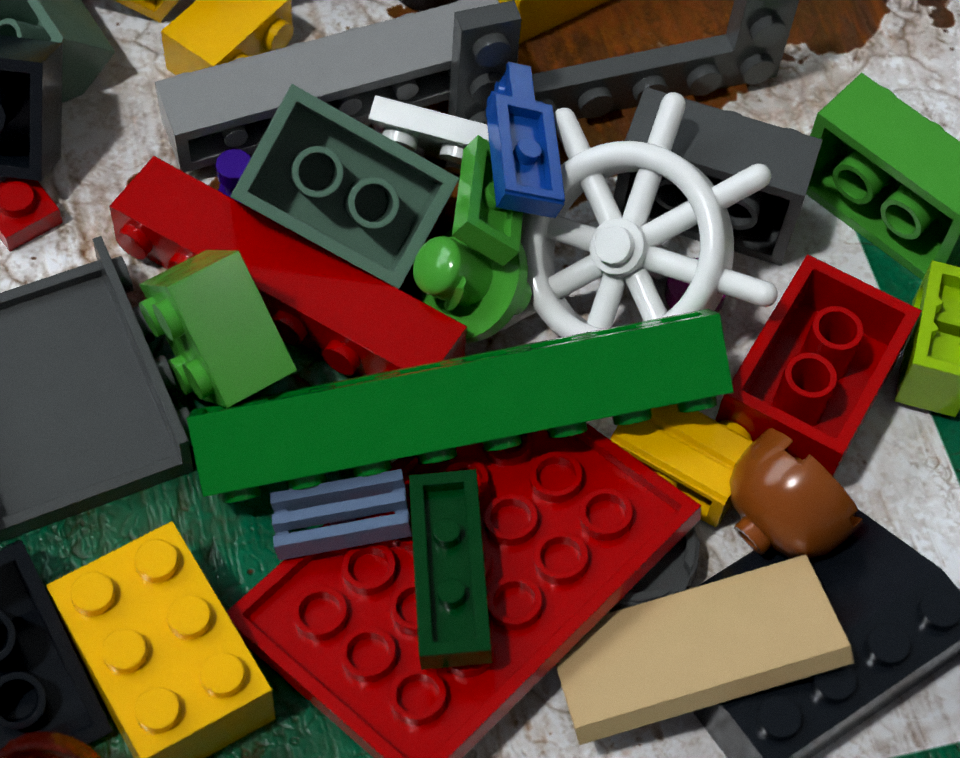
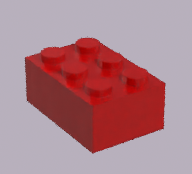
[715,254,922,477]

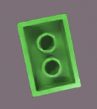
[806,72,960,280]

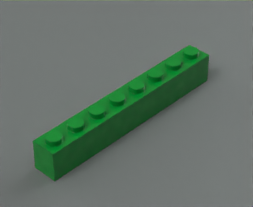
[187,309,734,503]

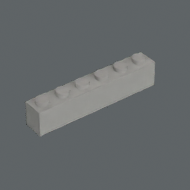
[155,0,519,172]

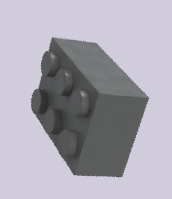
[613,87,822,266]

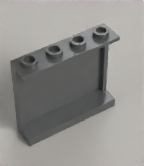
[0,236,194,542]

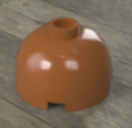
[729,428,863,560]

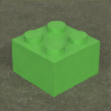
[139,250,297,408]

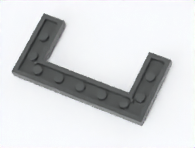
[448,0,799,124]

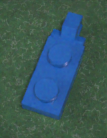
[486,62,565,218]

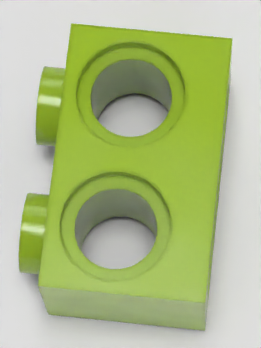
[894,260,960,417]

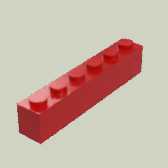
[109,156,467,377]

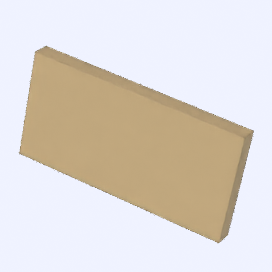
[556,554,854,745]

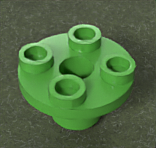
[413,227,532,344]

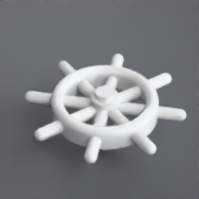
[500,92,778,337]

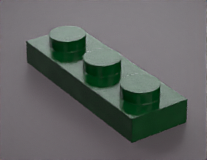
[409,469,493,670]

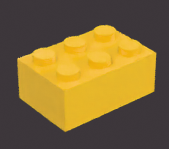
[46,521,275,758]

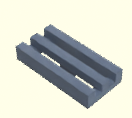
[270,469,412,560]

